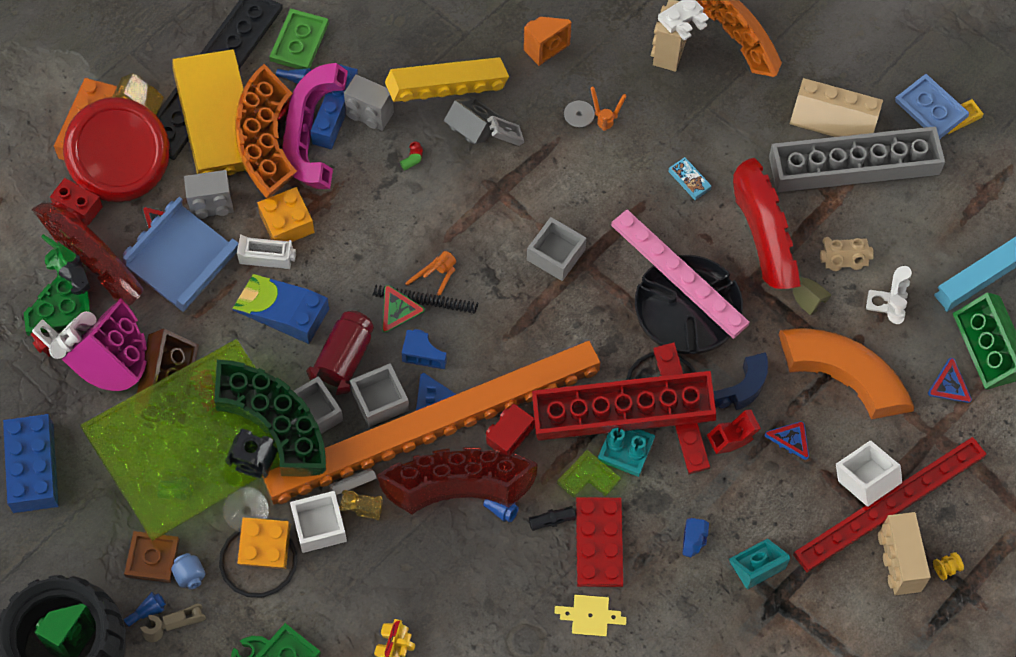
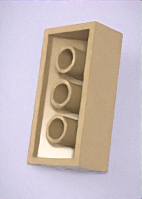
[790,78,883,137]

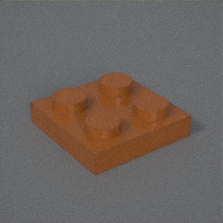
[124,531,180,583]

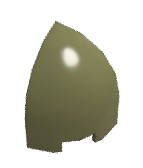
[793,277,832,315]

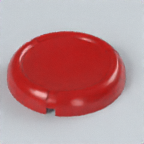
[63,97,170,202]

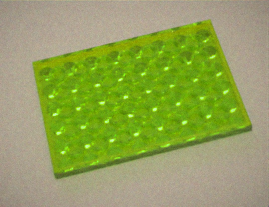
[80,339,280,541]

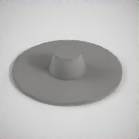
[564,100,595,127]

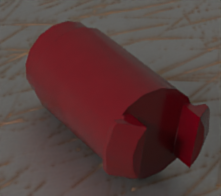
[306,310,374,395]

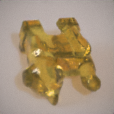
[339,490,383,521]

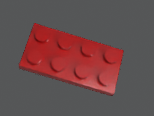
[576,497,623,587]

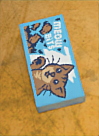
[668,157,712,200]

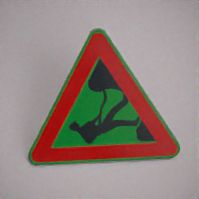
[382,285,425,333]

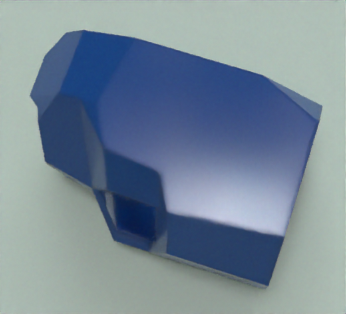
[682,518,709,558]

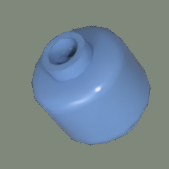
[171,553,206,589]

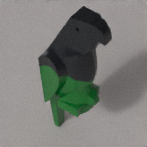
[41,234,90,295]

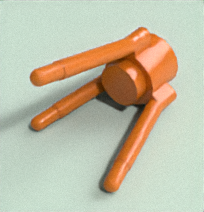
[591,86,626,131]
[405,251,456,296]

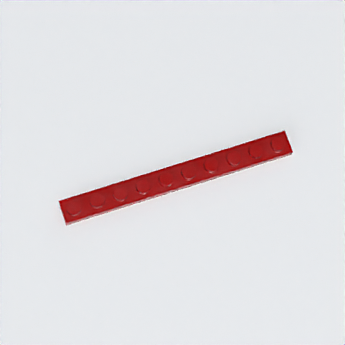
[793,437,986,573]

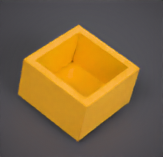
[257,187,315,242]
[237,517,291,569]

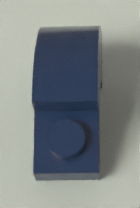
[713,352,768,410]

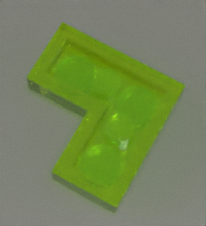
[557,450,621,498]

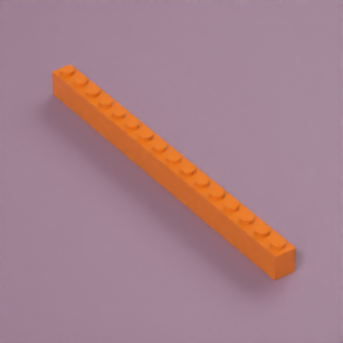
[262,341,600,505]

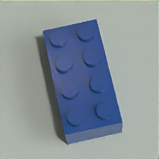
[3,414,59,513]

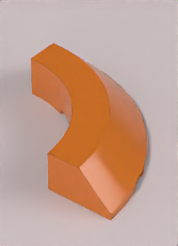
[696,0,782,77]

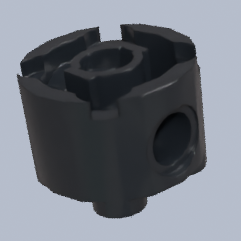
[225,429,278,478]

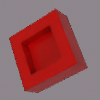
[31,332,51,357]

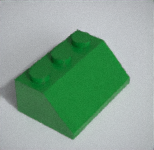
[35,604,96,657]

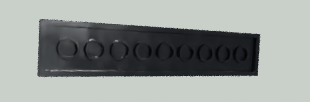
[156,0,283,160]

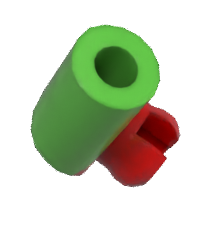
[400,141,423,171]

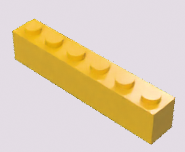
[385,57,509,102]

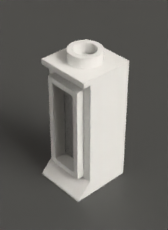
[237,234,296,269]

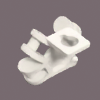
[866,266,912,324]
[32,311,97,359]

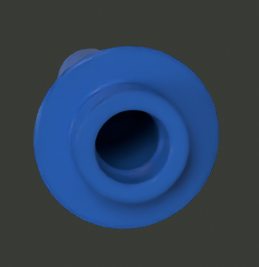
[276,68,311,84]
[124,592,166,627]

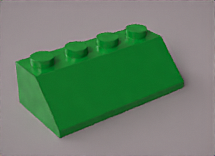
[952,292,1016,389]

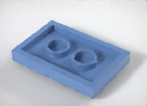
[895,74,969,139]

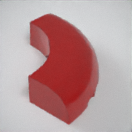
[733,158,801,289]

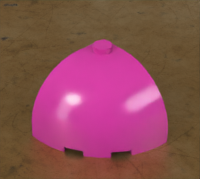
[62,299,147,391]

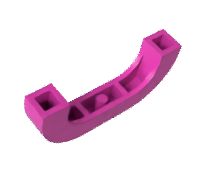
[282,63,348,189]

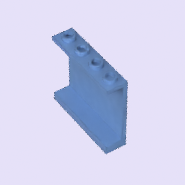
[122,197,239,312]

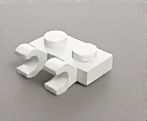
[658,0,709,40]

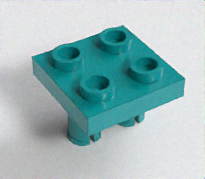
[597,427,655,477]

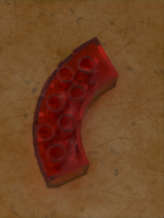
[31,202,143,306]
[377,447,538,514]

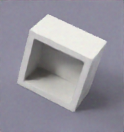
[836,440,902,507]
[290,491,347,553]

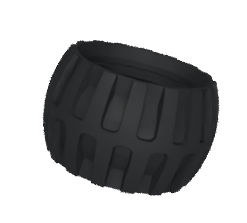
[0,575,126,657]

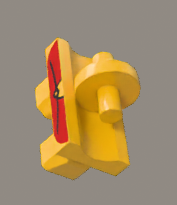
[374,619,416,657]

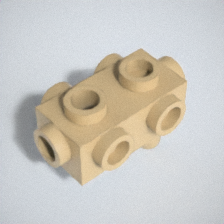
[820,237,873,271]

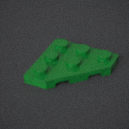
[24,264,91,336]

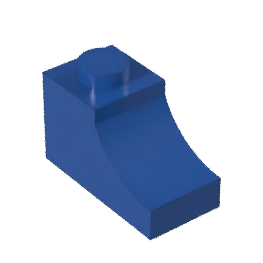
[402,329,447,369]

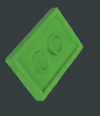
[269,8,329,69]

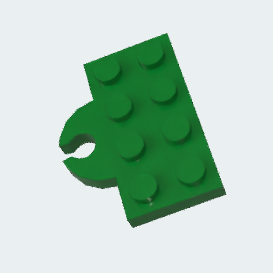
[231,623,321,657]

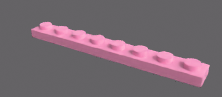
[611,210,750,339]

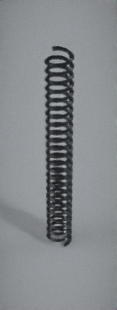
[372,284,479,314]

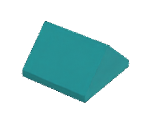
[729,538,790,590]

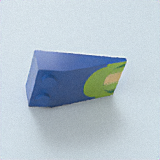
[232,274,329,344]

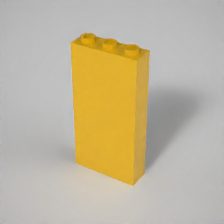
[172,49,247,176]

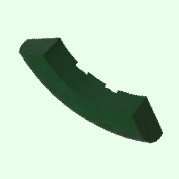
[214,359,326,477]

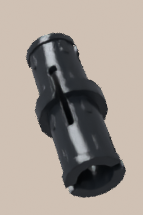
[528,506,576,531]

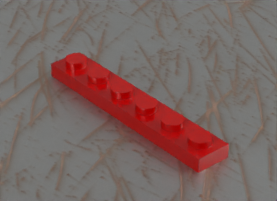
[653,343,710,475]

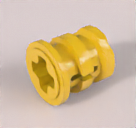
[933,552,964,581]

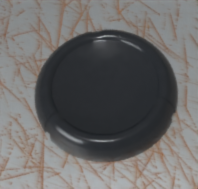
[635,255,743,354]

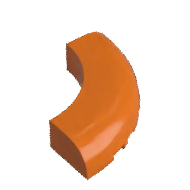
[235,64,297,198]
[779,328,914,420]

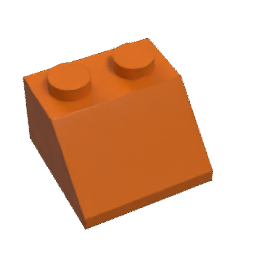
[524,17,572,66]

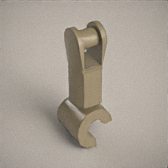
[140,604,206,642]

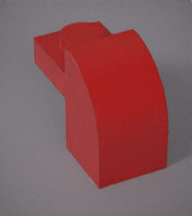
[707,410,761,454]

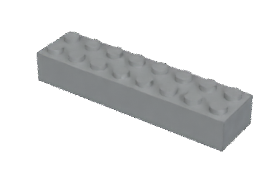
[769,126,945,192]

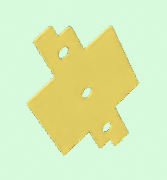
[554,595,626,636]

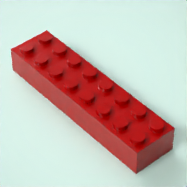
[532,371,716,440]

